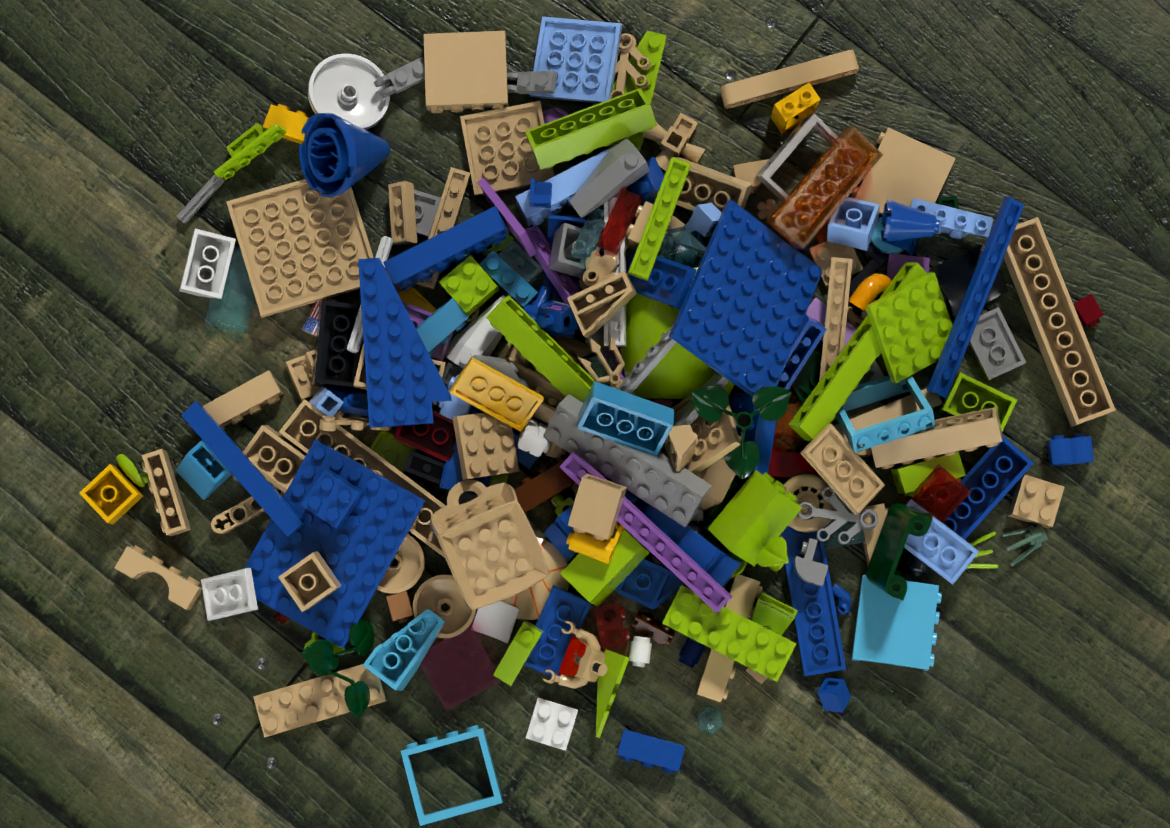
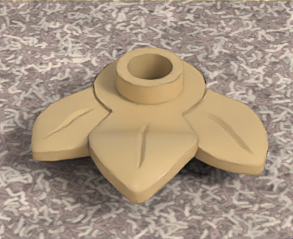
[583,250,618,287]

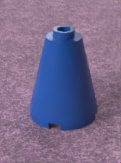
[881,200,939,242]

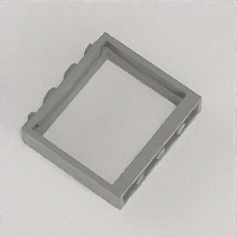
[755,113,867,226]
[617,326,729,426]

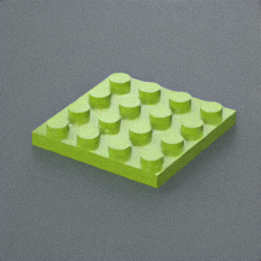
[865,272,953,383]

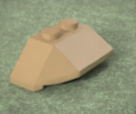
[696,435,741,511]

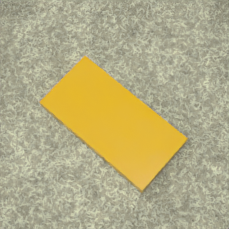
[449,356,544,432]

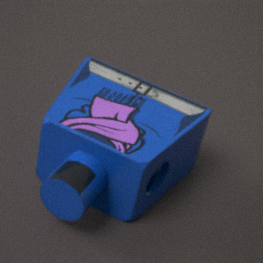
[536,300,580,333]

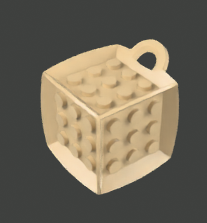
[430,480,549,610]

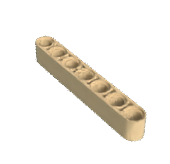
[719,50,860,109]

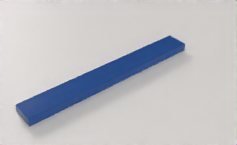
[181,401,305,537]

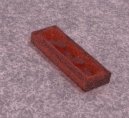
[596,189,642,255]

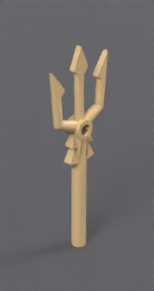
[578,334,625,389]

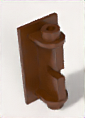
[631,611,676,646]

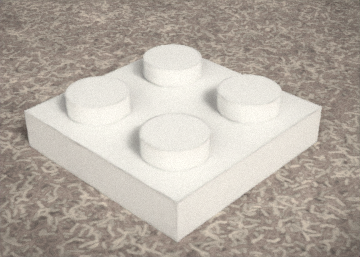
[526,697,578,751]

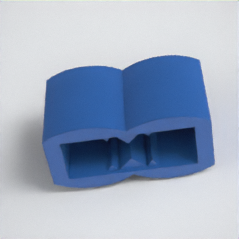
[1046,433,1094,466]

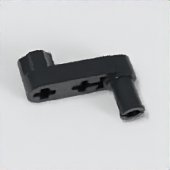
[849,244,888,307]

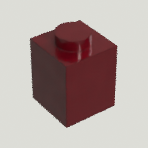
[1073,294,1104,328]

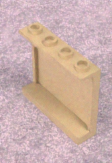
[424,31,509,113]
[851,127,956,215]

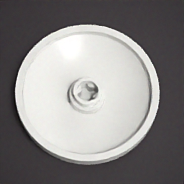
[308,54,390,130]

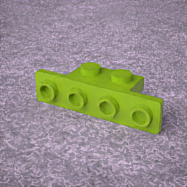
[214,123,287,180]

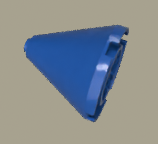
[299,113,390,197]

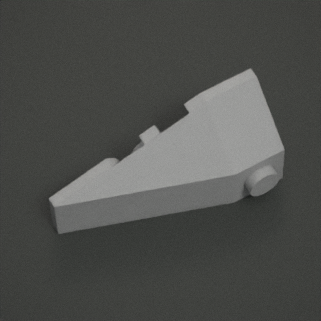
[569,138,650,219]

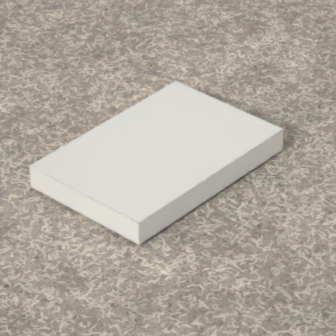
[201,568,258,621]

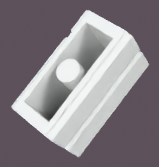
[518,418,551,457]

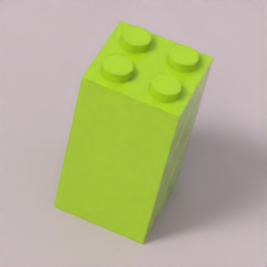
[708,470,802,566]
[560,523,650,607]

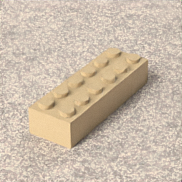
[871,407,1002,469]

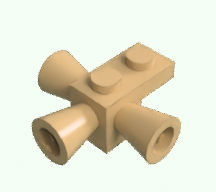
[643,113,706,174]

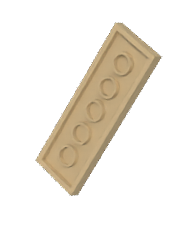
[253,664,387,737]

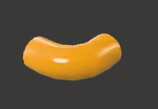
[848,273,892,312]

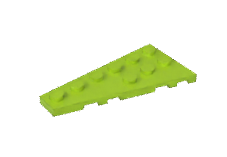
[610,31,667,152]

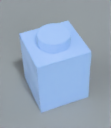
[309,386,344,416]

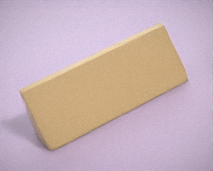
[388,181,417,245]

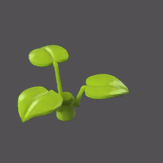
[727,537,789,578]

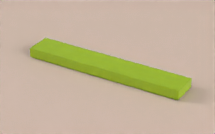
[628,157,691,281]

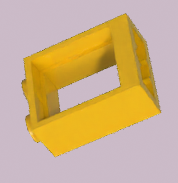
[771,83,821,134]

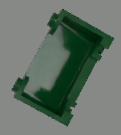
[866,503,933,600]

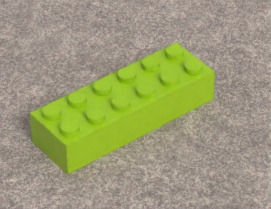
[525,88,657,170]
[662,585,796,682]

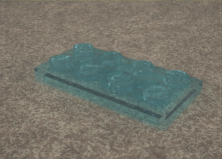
[205,246,255,334]

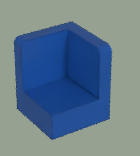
[530,178,552,208]
[817,677,851,713]

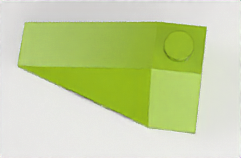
[596,649,629,738]

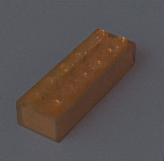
[766,127,883,249]

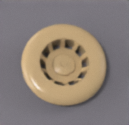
[784,474,836,532]

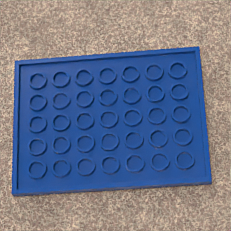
[669,200,822,397]
[244,439,426,649]

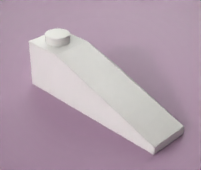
[445,295,520,368]

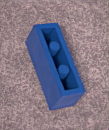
[617,729,685,774]

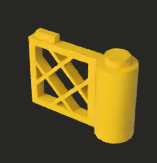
[566,521,624,565]

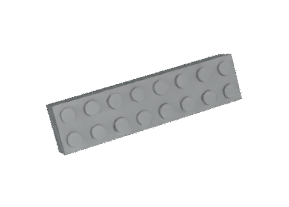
[543,394,712,527]

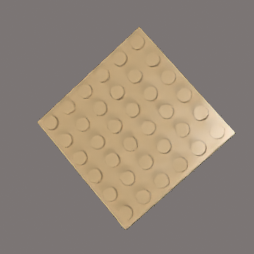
[226,179,374,318]

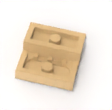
[285,350,325,401]

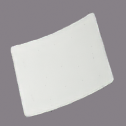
[471,601,519,643]

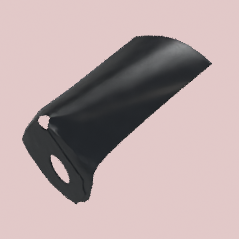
[929,244,1008,319]

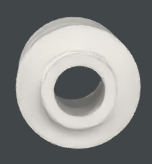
[629,636,652,667]

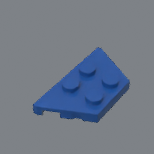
[615,559,686,610]

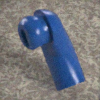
[832,583,851,614]

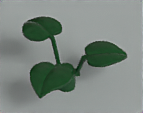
[692,386,791,479]
[300,619,374,719]

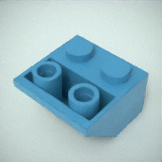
[176,440,232,500]

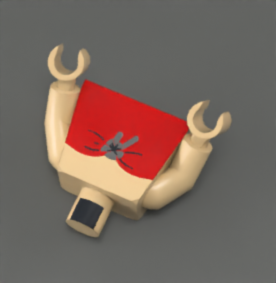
[543,621,608,689]

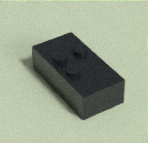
[312,300,360,391]

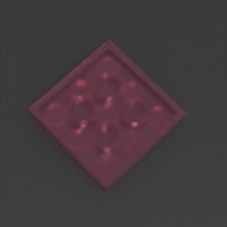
[420,625,502,712]

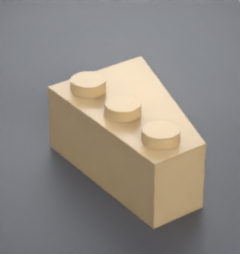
[567,271,637,339]

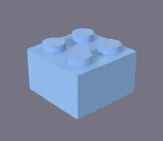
[827,195,880,251]

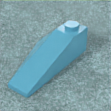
[363,609,445,691]

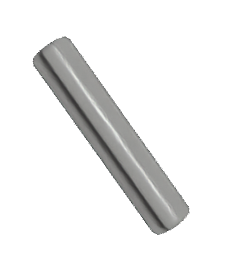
[177,174,225,224]

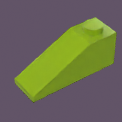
[493,621,544,686]

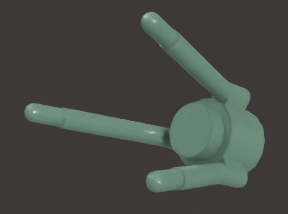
[1002,525,1048,566]

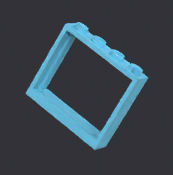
[836,375,936,452]
[401,725,503,826]

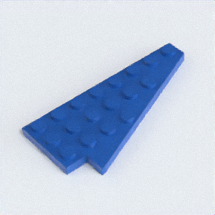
[358,258,452,428]

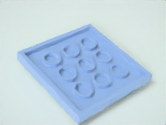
[529,16,622,104]

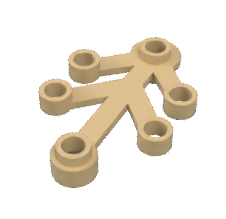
[610,33,651,99]
[319,411,391,431]

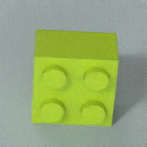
[439,255,499,317]

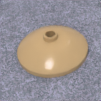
[377,534,425,594]
[413,575,476,638]

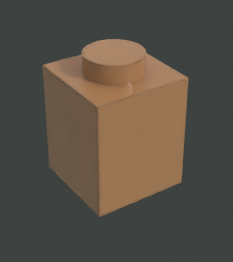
[386,591,414,624]

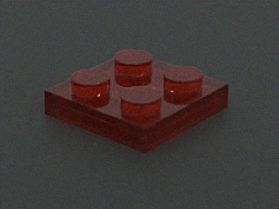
[911,464,971,523]

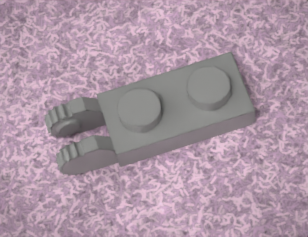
[374,57,425,98]
[507,71,557,94]

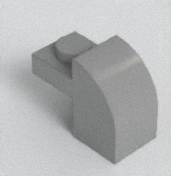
[793,538,828,587]

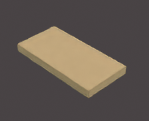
[801,424,885,515]

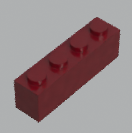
[768,447,822,479]

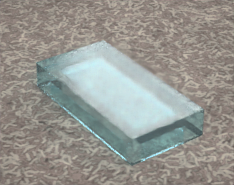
[571,219,606,258]

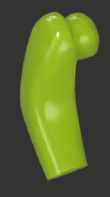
[115,454,150,487]

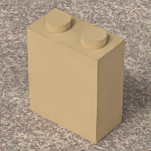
[568,474,627,540]

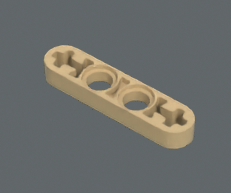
[211,485,285,534]

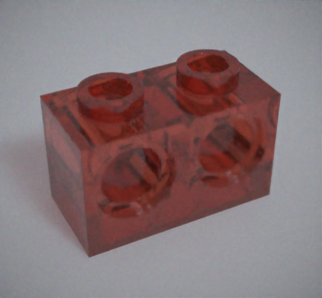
[594,603,630,650]

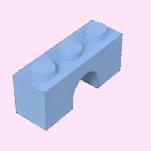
[672,203,721,268]

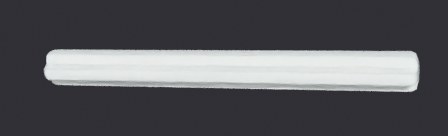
[347,236,393,353]

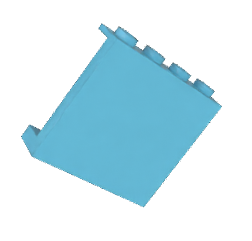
[851,575,942,671]

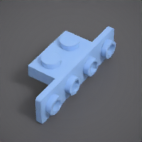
[910,198,993,239]

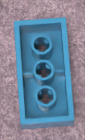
[577,381,674,456]

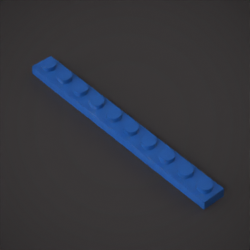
[927,196,1024,398]

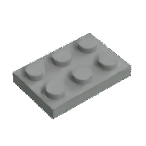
[969,307,1026,381]

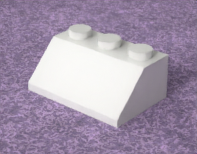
[179,229,236,299]

